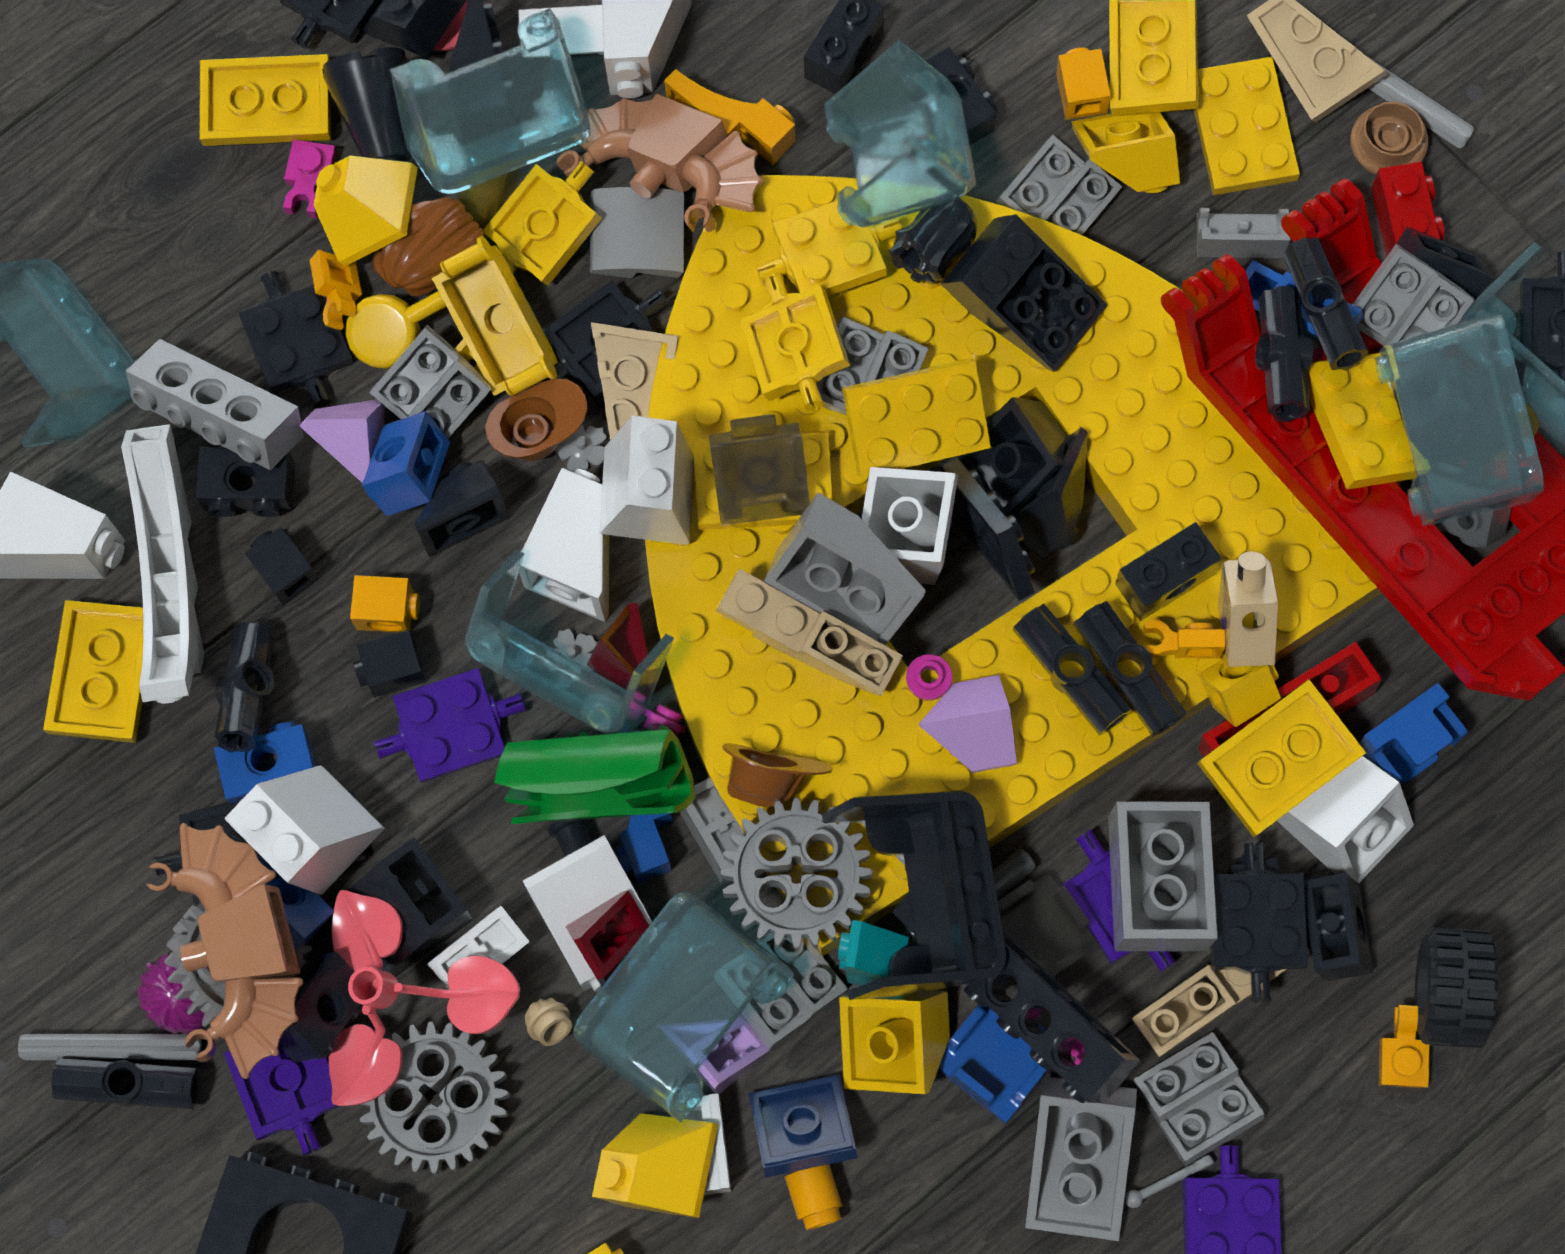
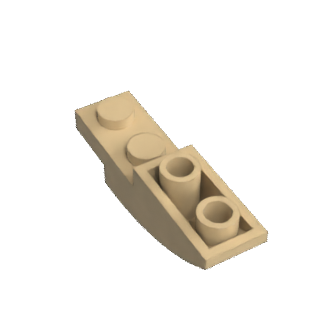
[715,569,903,696]
[1132,947,1311,1057]

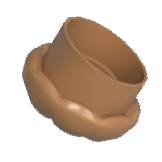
[1350,102,1428,176]

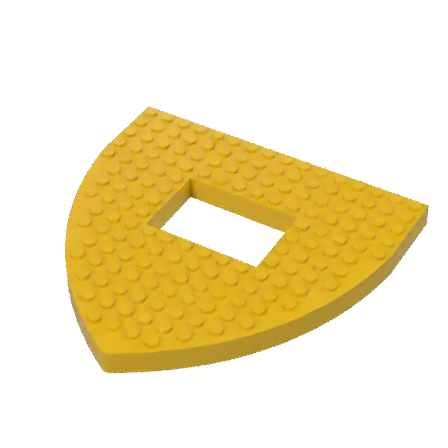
[645,175,1382,957]

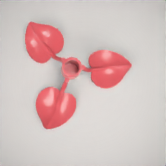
[329,890,520,1106]

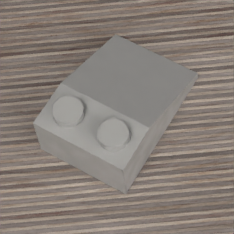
[764,493,926,645]
[1025,1077,1137,1241]

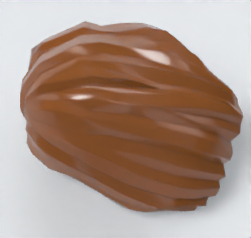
[372,197,484,296]

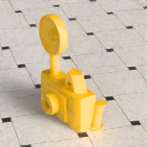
[346,236,558,396]

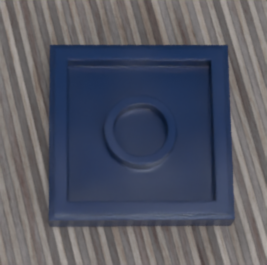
[748,1074,858,1178]

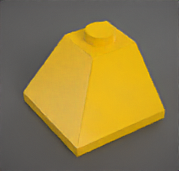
[1071,112,1180,193]
[313,156,418,267]
[839,991,950,1094]
[592,1113,718,1218]

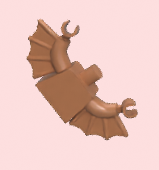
[557,94,763,232]
[146,823,303,1079]

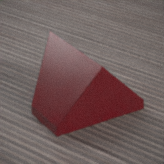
[586,602,654,702]
[565,890,651,1003]

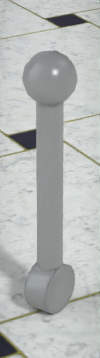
[1124,1155,1215,1208]

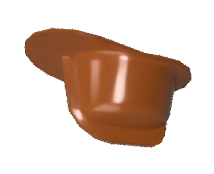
[485,379,587,461]
[722,743,833,807]

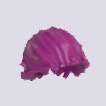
[137,953,210,1034]

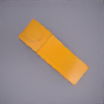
[664,69,796,166]

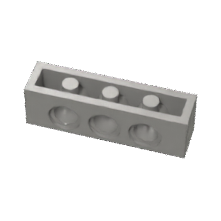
[126,339,304,470]

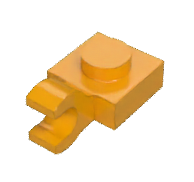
[310,250,362,330]
[1143,620,1225,659]
[1379,1005,1429,1088]

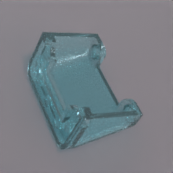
[390,8,591,194]
[824,40,976,228]
[1375,313,1544,526]
[574,891,795,1123]

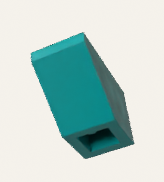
[838,920,909,985]

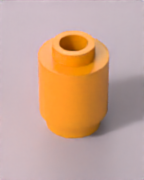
[785,1164,843,1231]

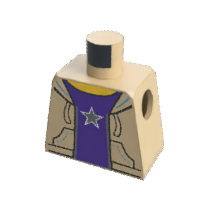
[1218,551,1278,667]

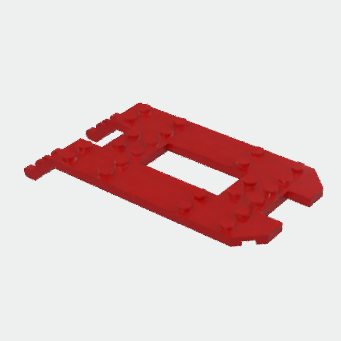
[1161,179,1565,701]

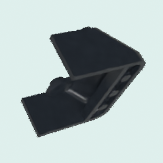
[822,791,1006,1000]

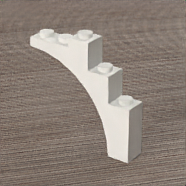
[121,424,205,703]

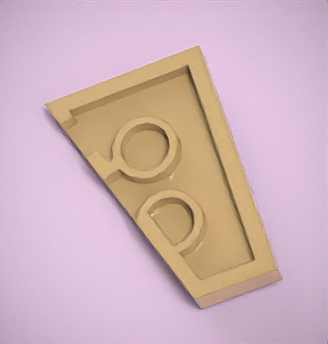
[1247,0,1388,123]
[591,322,678,440]

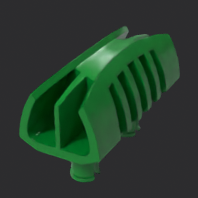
[494,725,695,824]

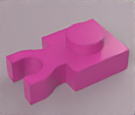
[283,139,337,219]

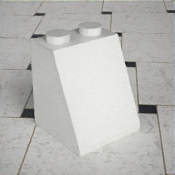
[602,0,692,98]
[599,415,694,545]
[861,467,958,585]
[516,468,609,622]
[0,472,125,579]
[1277,756,1414,883]
[224,765,385,895]
[523,835,664,992]

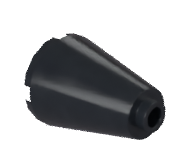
[322,47,408,161]

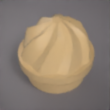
[525,998,572,1046]

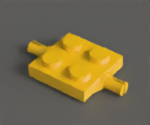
[483,161,602,286]
[756,194,902,296]
[740,273,850,411]

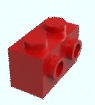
[1371,161,1444,257]

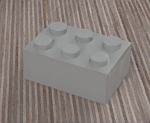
[1108,802,1217,951]

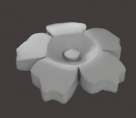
[554,425,607,472]
[544,629,597,684]

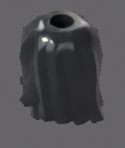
[888,194,977,285]

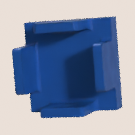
[1359,683,1468,784]
[938,1005,1048,1125]

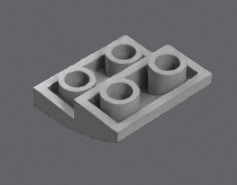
[996,134,1122,235]
[590,187,684,278]
[1352,244,1474,362]
[816,317,928,415]
[369,325,492,438]
[714,933,848,1050]
[1134,1032,1264,1167]

